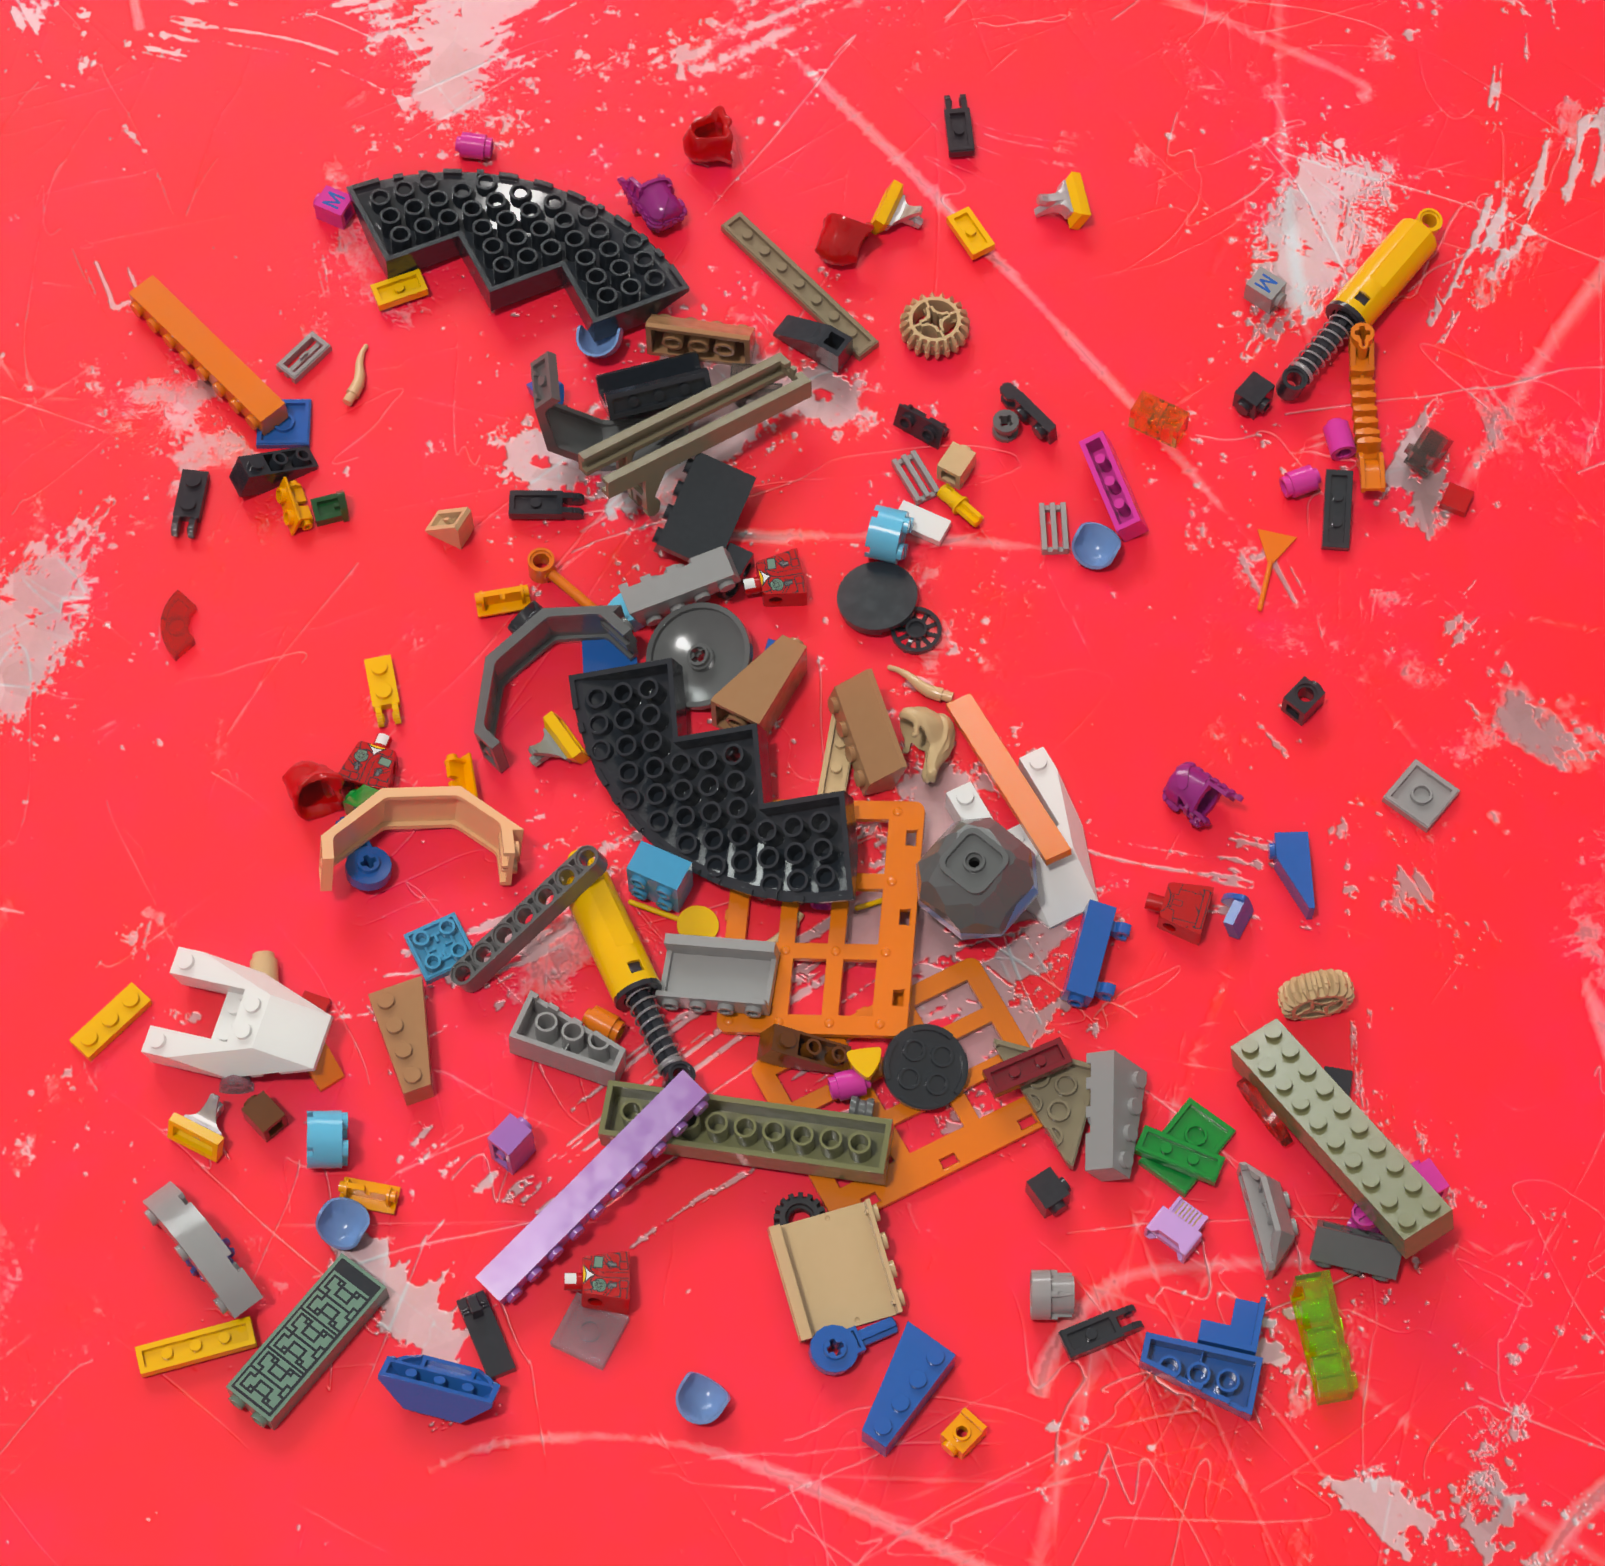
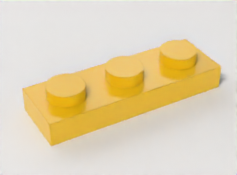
[69,982,152,1062]

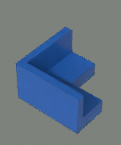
[1197,1297,1267,1356]

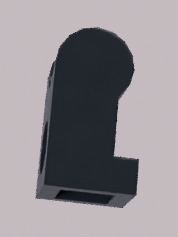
[715,542,754,599]

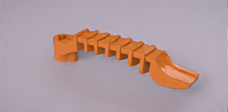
[1348,323,1386,493]

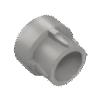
[1030,1270,1075,1320]

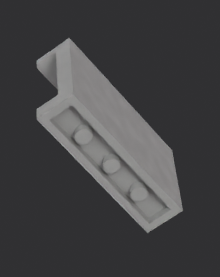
[655,933,780,1018]

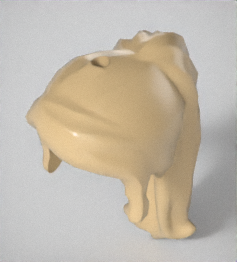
[899,706,955,783]

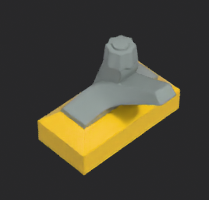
[528,711,590,767]

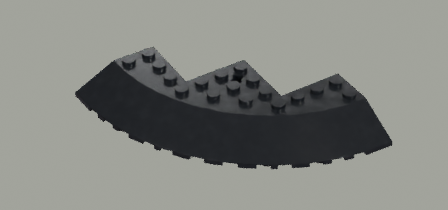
[346,168,690,342]
[569,658,858,903]

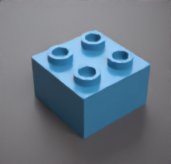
[626,841,694,913]

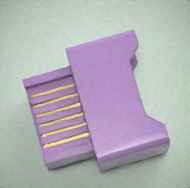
[1144,1196,1209,1264]

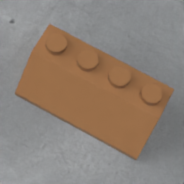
[645,314,756,368]
[828,668,907,796]

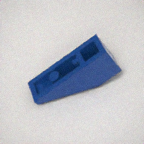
[1268,832,1315,920]

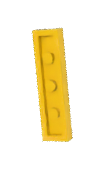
[135,1316,257,1378]

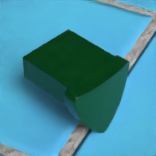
[310,490,349,527]

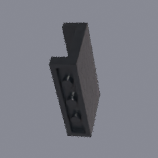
[595,351,712,421]
[652,453,757,562]

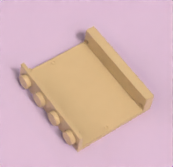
[767,1198,906,1343]

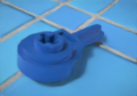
[335,816,392,891]
[808,1317,898,1376]

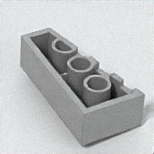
[618,546,741,626]

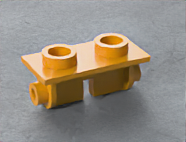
[276,477,314,536]
[474,584,531,618]
[444,753,478,798]
[338,1177,401,1215]

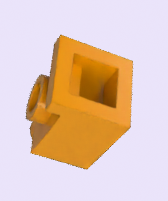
[940,1407,987,1460]

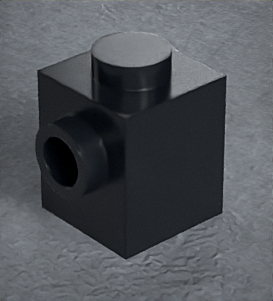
[1232,371,1275,420]
[1025,1167,1071,1218]

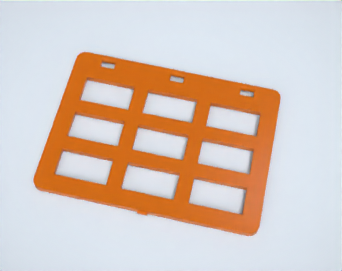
[717,799,926,1039]
[752,958,1043,1212]

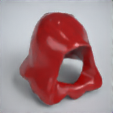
[682,106,733,164]
[815,213,874,266]
[282,761,344,821]

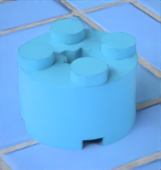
[864,505,914,564]
[307,1110,348,1169]

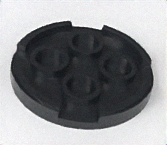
[837,561,918,635]
[882,1024,968,1111]

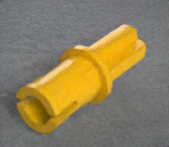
[937,483,984,527]

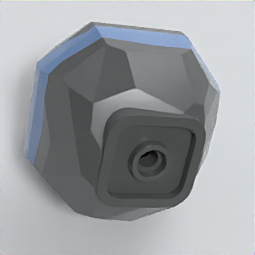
[916,817,1038,940]

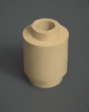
[250,951,279,982]

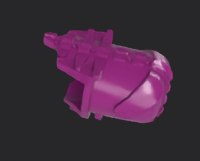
[617,173,687,233]
[1162,762,1244,828]

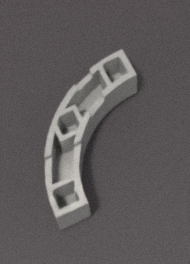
[142,1181,263,1319]

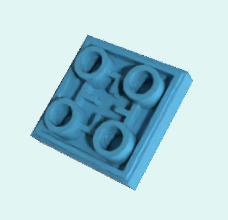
[403,912,472,985]

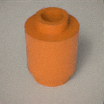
[582,1005,626,1043]

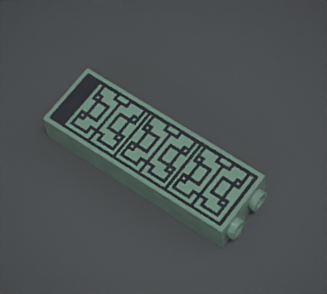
[226,1253,389,1430]

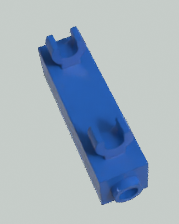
[1060,899,1132,1008]

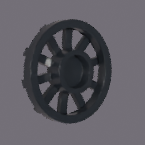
[891,607,942,655]

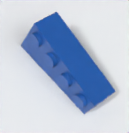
[862,1321,956,1458]
[1139,1332,1263,1421]

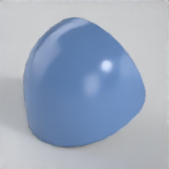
[576,325,623,359]
[1071,522,1121,570]
[315,1197,370,1250]
[675,1372,731,1425]

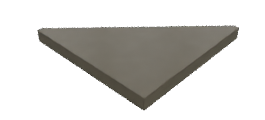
[993,1038,1091,1169]

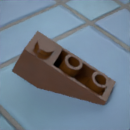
[757,1024,851,1073]

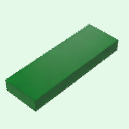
[1134,1125,1226,1186]

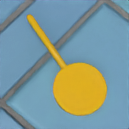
[628,899,719,937]

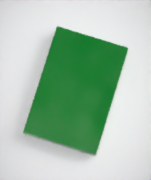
[1138,1097,1236,1198]

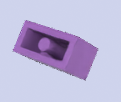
[487,1113,536,1175]

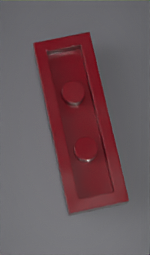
[982,1037,1073,1099]

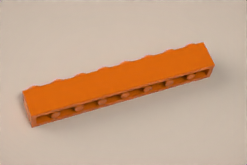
[129,275,288,436]

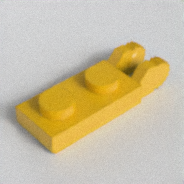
[364,654,401,728]

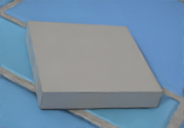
[1382,759,1460,833]

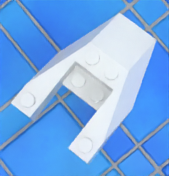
[945,747,1098,930]
[141,947,333,1080]

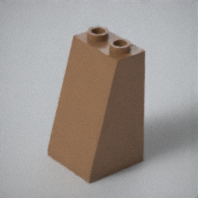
[711,635,807,736]

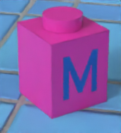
[313,185,355,230]

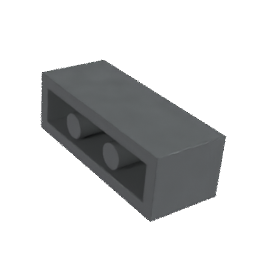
[1309,1219,1402,1281]

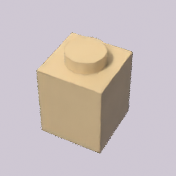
[937,441,976,490]

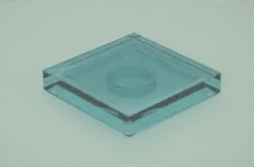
[550,1292,629,1371]

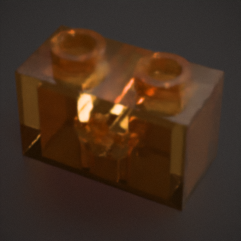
[1128,390,1190,448]

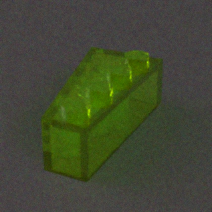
[1289,1270,1358,1406]

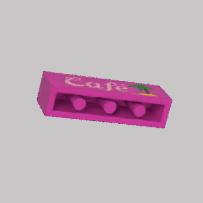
[1079,430,1149,542]

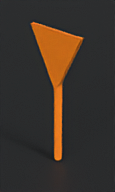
[1257,529,1297,611]

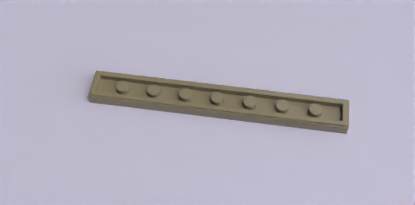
[721,211,879,361]

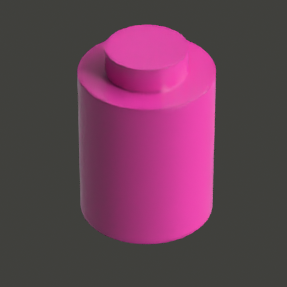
[1323,418,1357,461]

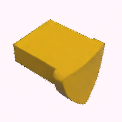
[847,1047,881,1080]

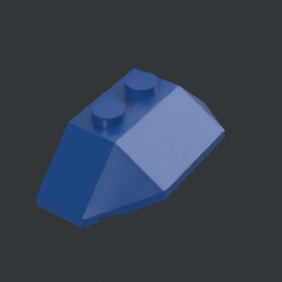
[378,1355,501,1423]

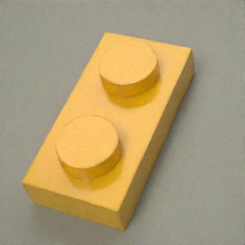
[946,206,995,260]
[370,269,429,311]

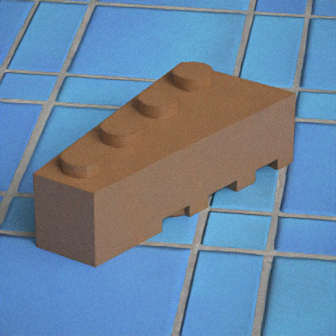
[368,976,434,1106]

